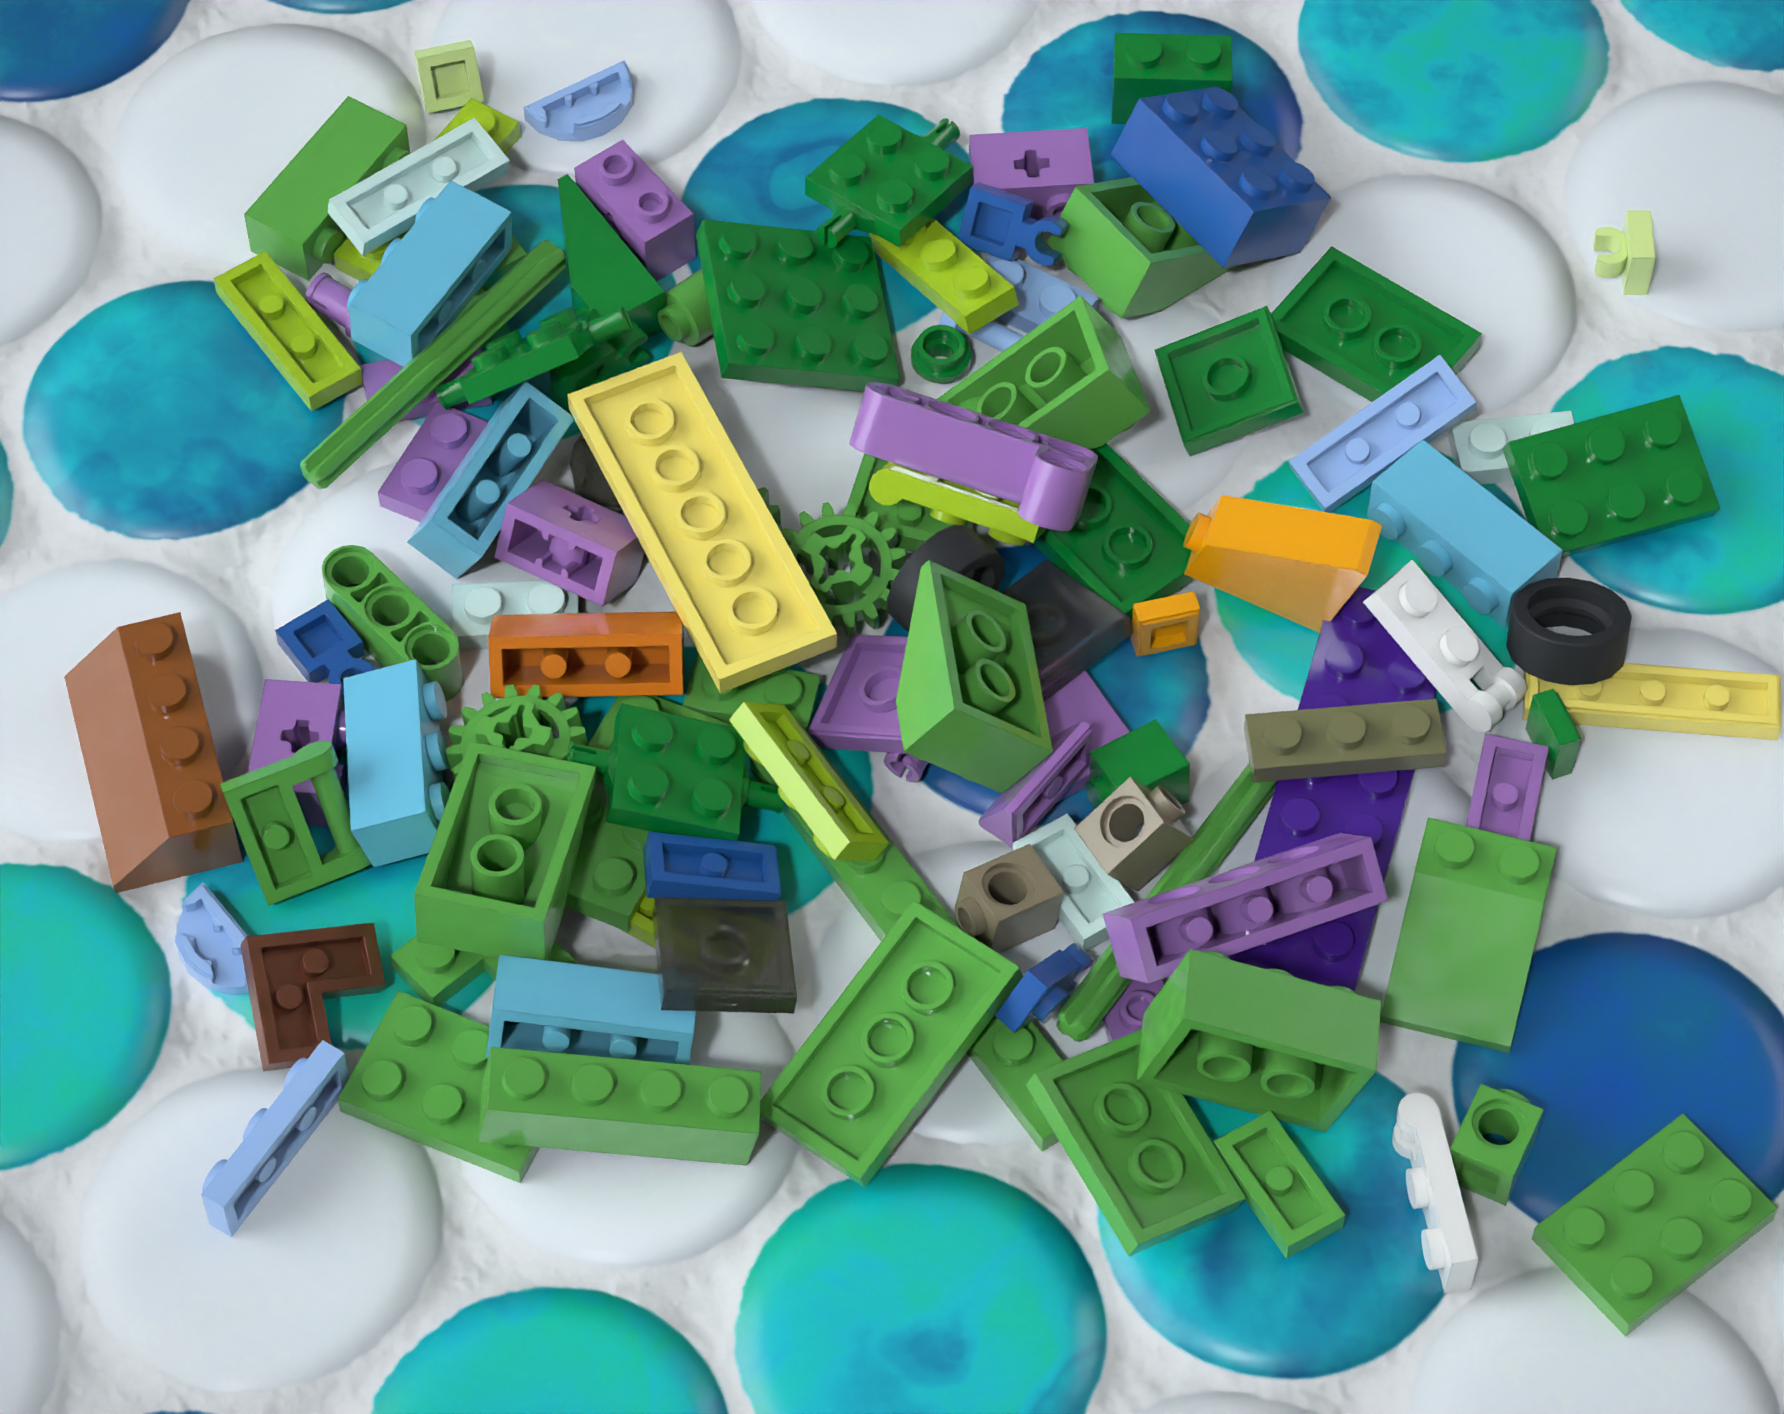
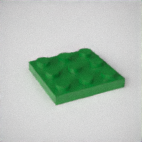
[696,219,900,392]

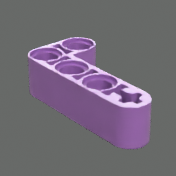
[849,382,1098,531]

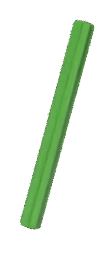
[300,240,566,489]
[1056,763,1277,1042]

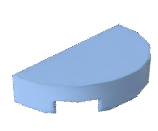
[523,60,633,141]
[175,882,249,995]

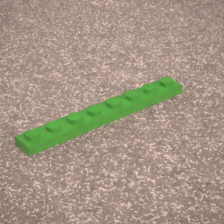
[750,727,1062,1152]

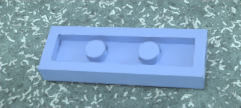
[1289,355,1477,513]
[201,1040,349,1238]

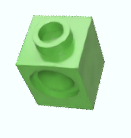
[1450,1084,1544,1206]

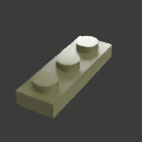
[1244,699,1447,783]

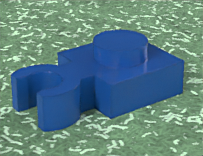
[958,182,1070,266]
[275,599,375,696]
[995,943,1094,1033]

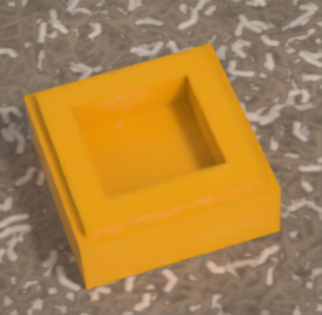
[1131,591,1200,657]

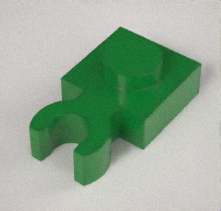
[550,321,649,415]

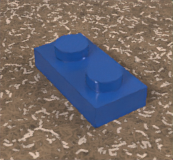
[643,831,781,911]

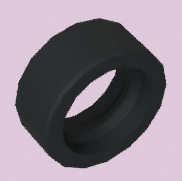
[887,525,1005,632]
[1506,577,1632,685]

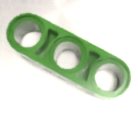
[322,545,464,702]

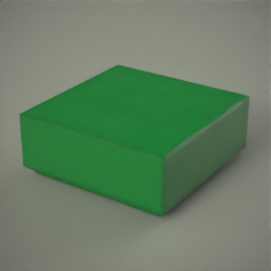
[1525,689,1581,780]

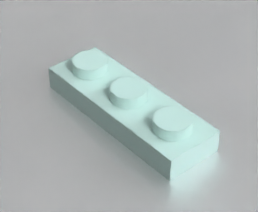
[328,118,510,256]

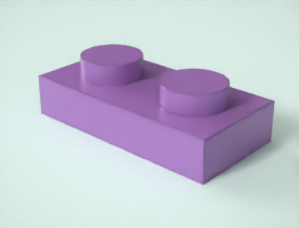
[378,402,488,522]
[1466,733,1549,841]

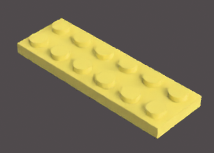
[567,352,837,693]

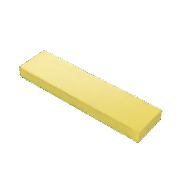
[1522,663,1781,740]

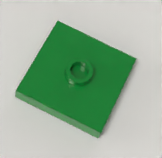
[1154,306,1304,456]

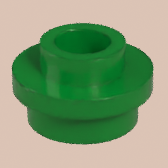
[911,325,971,383]

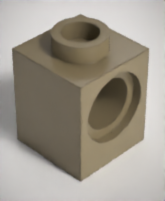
[1074,776,1194,891]
[954,844,1065,954]

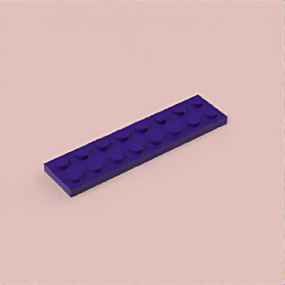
[1227,587,1457,992]

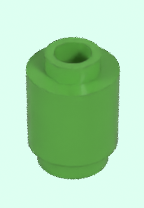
[658,268,713,346]

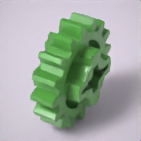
[781,502,906,638]
[446,684,589,780]

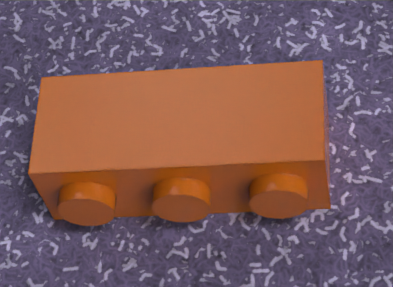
[488,611,685,698]

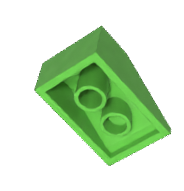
[1046,177,1238,319]
[937,296,1151,450]
[896,560,1053,794]
[414,741,596,961]
[1380,817,1557,1053]

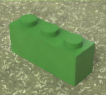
[244,96,411,281]

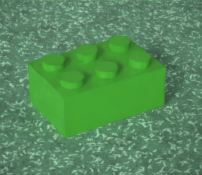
[1137,949,1381,1132]

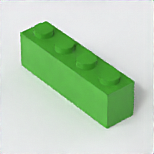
[478,1047,761,1166]

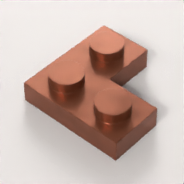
[240,922,386,1071]

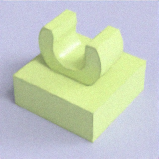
[414,40,484,113]
[1592,210,1656,295]

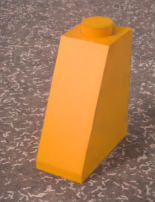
[1183,495,1382,633]

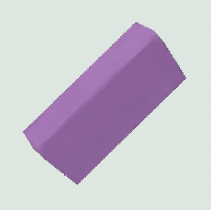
[978,720,1092,848]

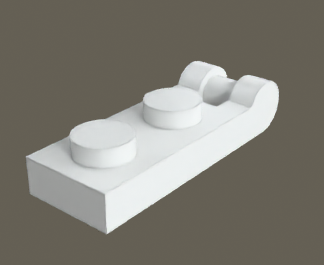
[1363,560,1527,733]
[1392,1093,1478,1293]

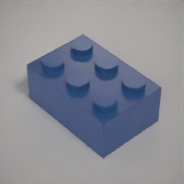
[1110,86,1331,268]

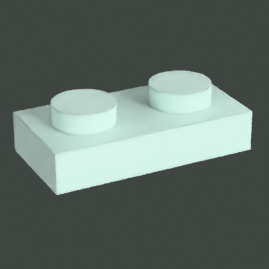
[1448,411,1574,485]
[452,580,579,650]
[1012,813,1134,951]

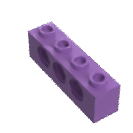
[1102,833,1388,983]

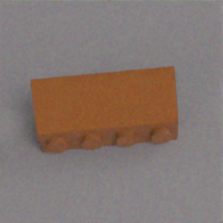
[64,612,243,893]

